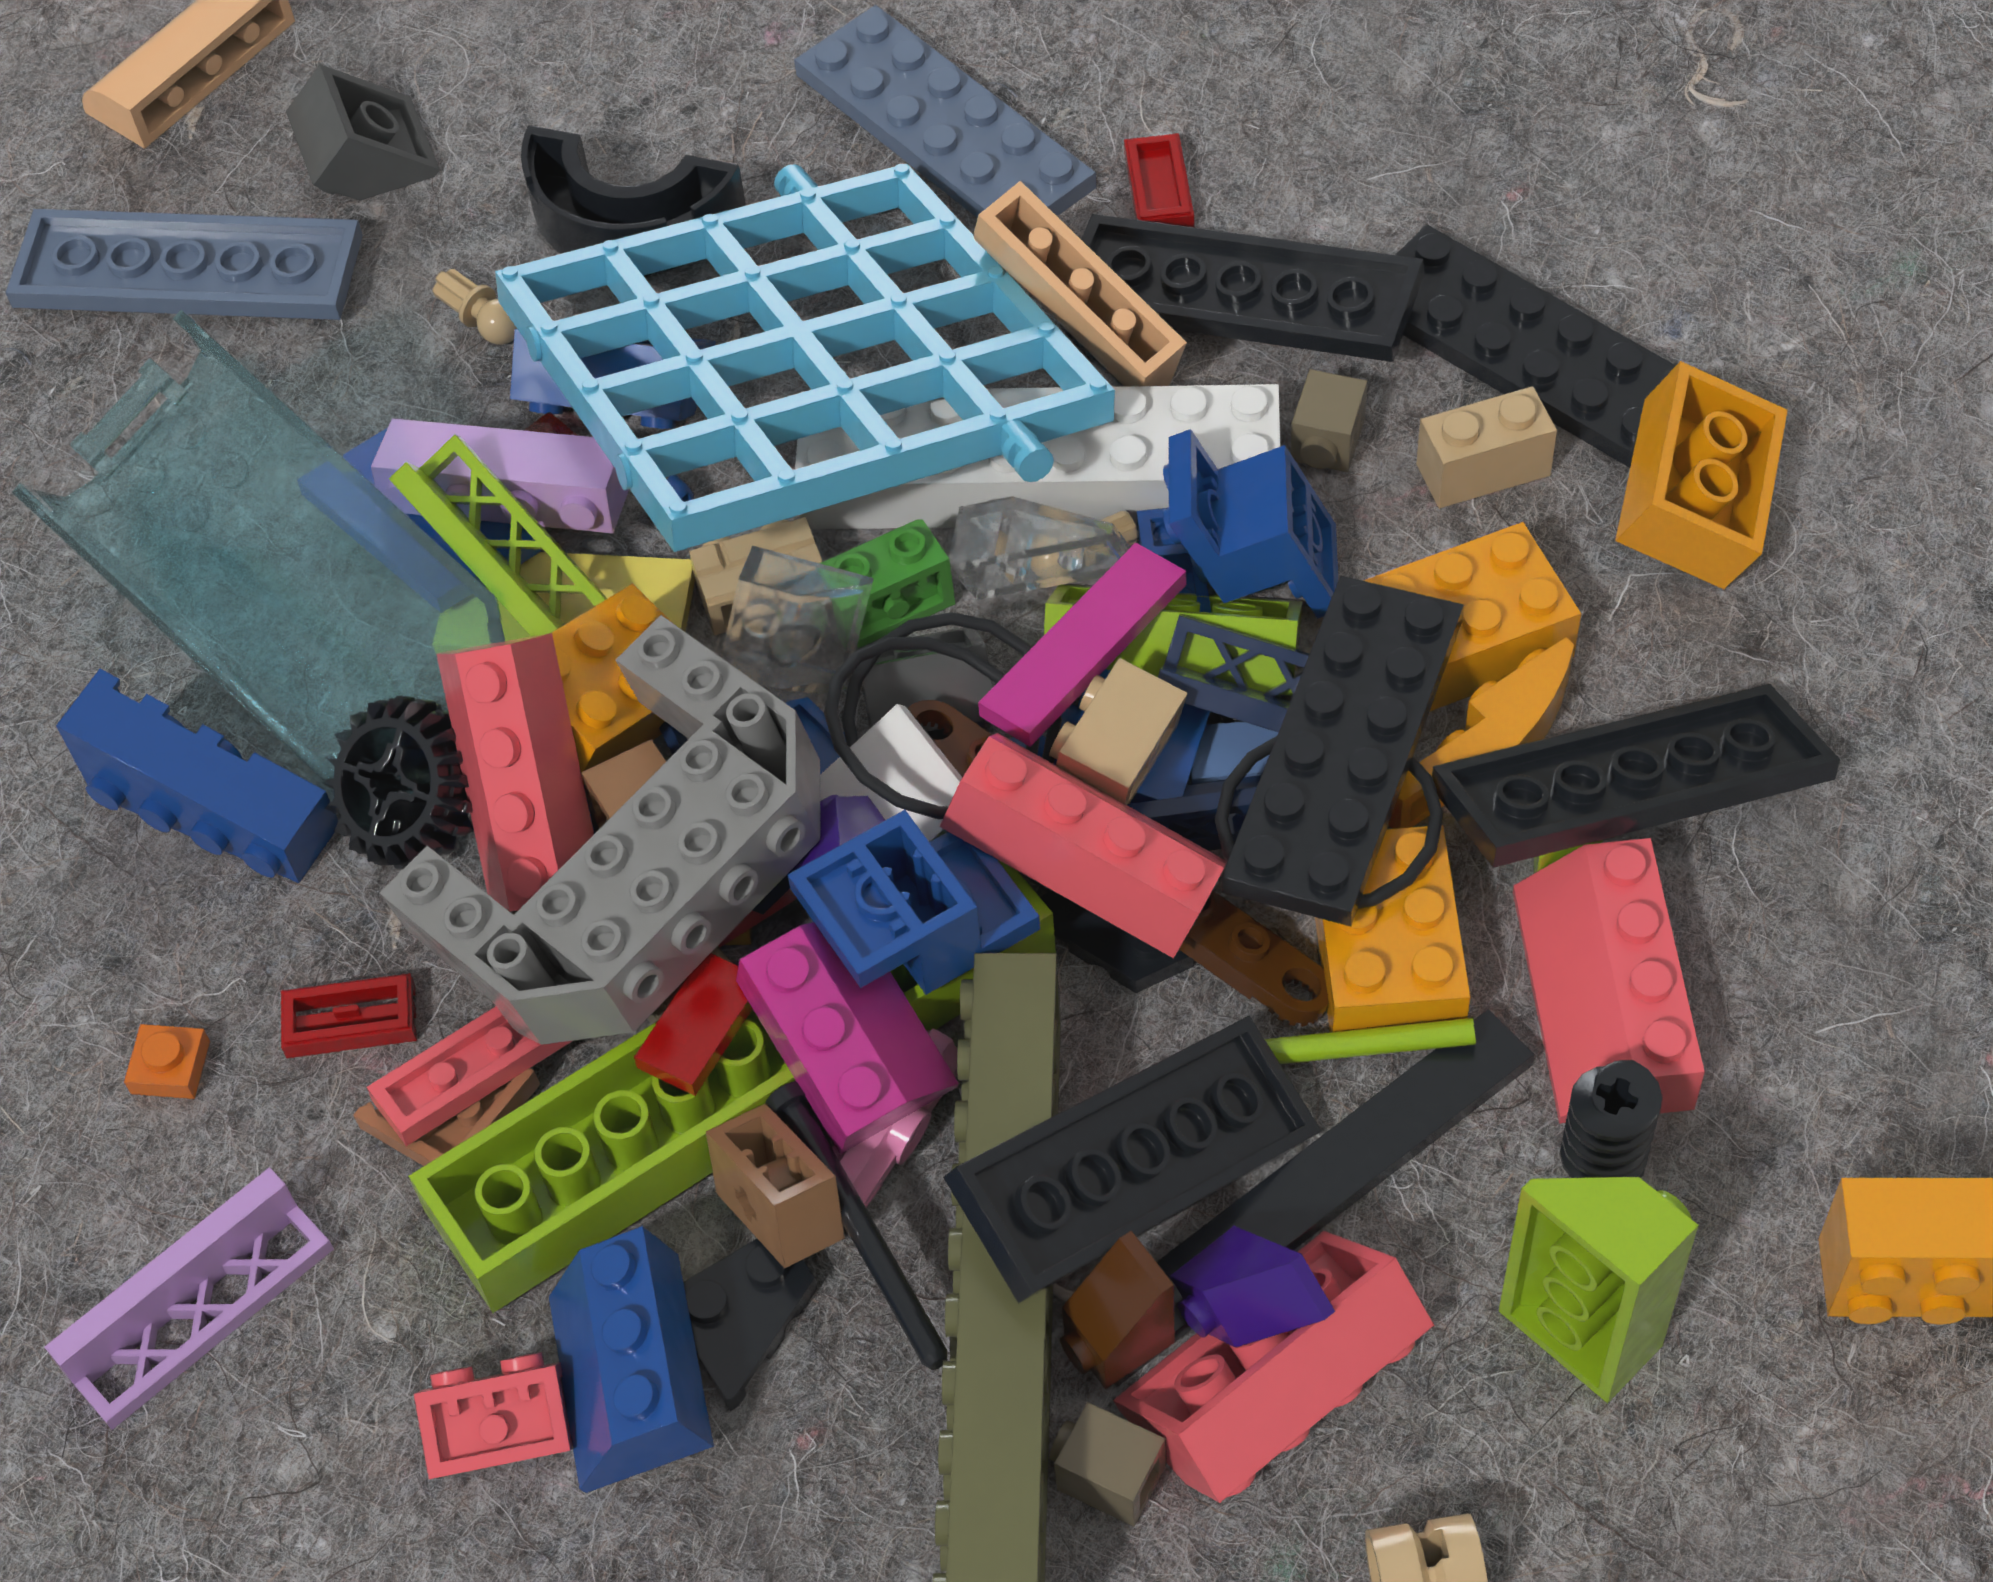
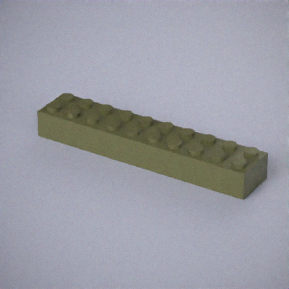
[932,953,1061,1582]

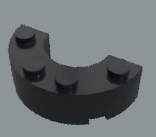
[521,125,746,277]

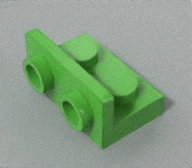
[814,519,955,654]

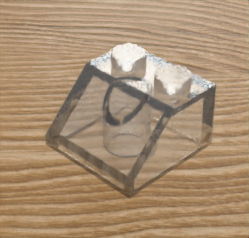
[721,546,874,702]

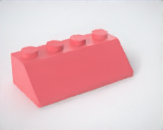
[436,633,594,912]
[940,733,1227,958]
[1513,838,1705,1124]
[1113,1231,1434,1503]

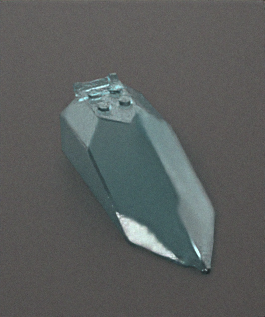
[12,310,505,781]

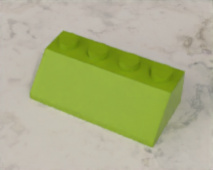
[1044,584,1302,697]
[1499,1177,1699,1404]

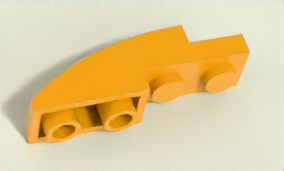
[1388,637,1574,829]

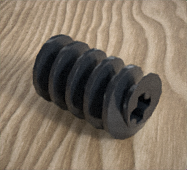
[1559,1060,1663,1178]

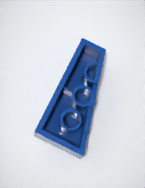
[56,668,338,883]

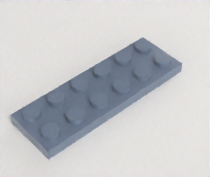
[794,5,1096,218]
[5,209,363,320]

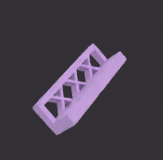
[44,1167,334,1430]

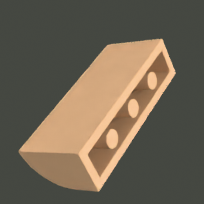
[82,0,295,149]
[974,181,1187,386]

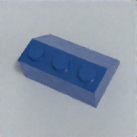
[510,329,716,429]
[549,1226,714,1493]

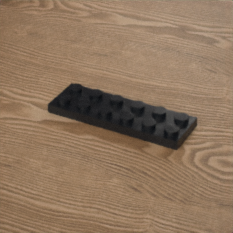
[1081,214,1424,362]
[1395,224,1676,468]
[1221,576,1464,927]
[1432,684,1840,868]
[943,1015,1322,1304]

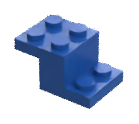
[1163,429,1339,619]
[788,810,1040,995]

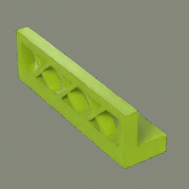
[389,434,607,637]

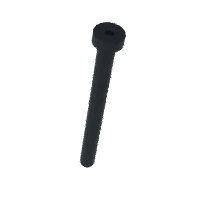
[765,1081,947,1370]

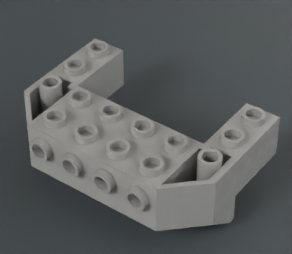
[379,615,820,1045]

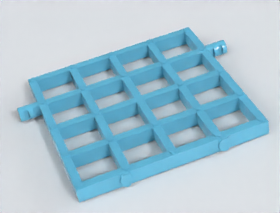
[495,164,1115,552]

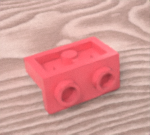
[414,1352,573,1479]

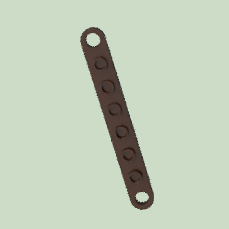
[907,700,1329,1027]

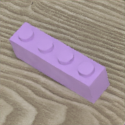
[371,418,629,533]

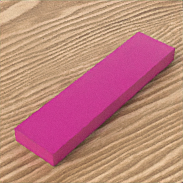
[978,542,1186,747]

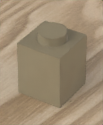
[1291,369,1368,472]
[1049,1402,1166,1527]

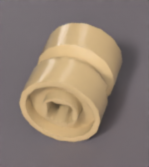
[1365,1513,1488,1582]

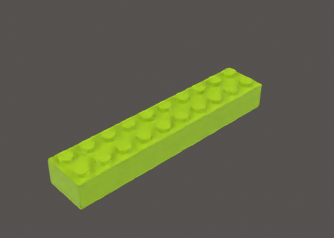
[408,859,1056,1313]

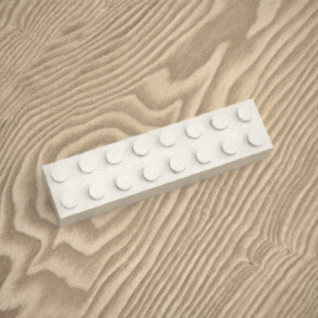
[795,384,1280,529]

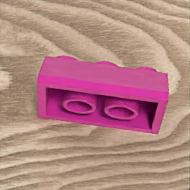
[736,922,959,1154]

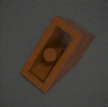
[1060,1231,1175,1389]

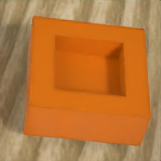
[124,1024,210,1099]

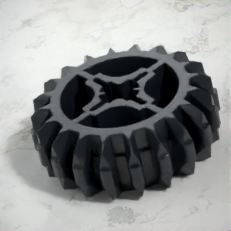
[322,696,474,869]

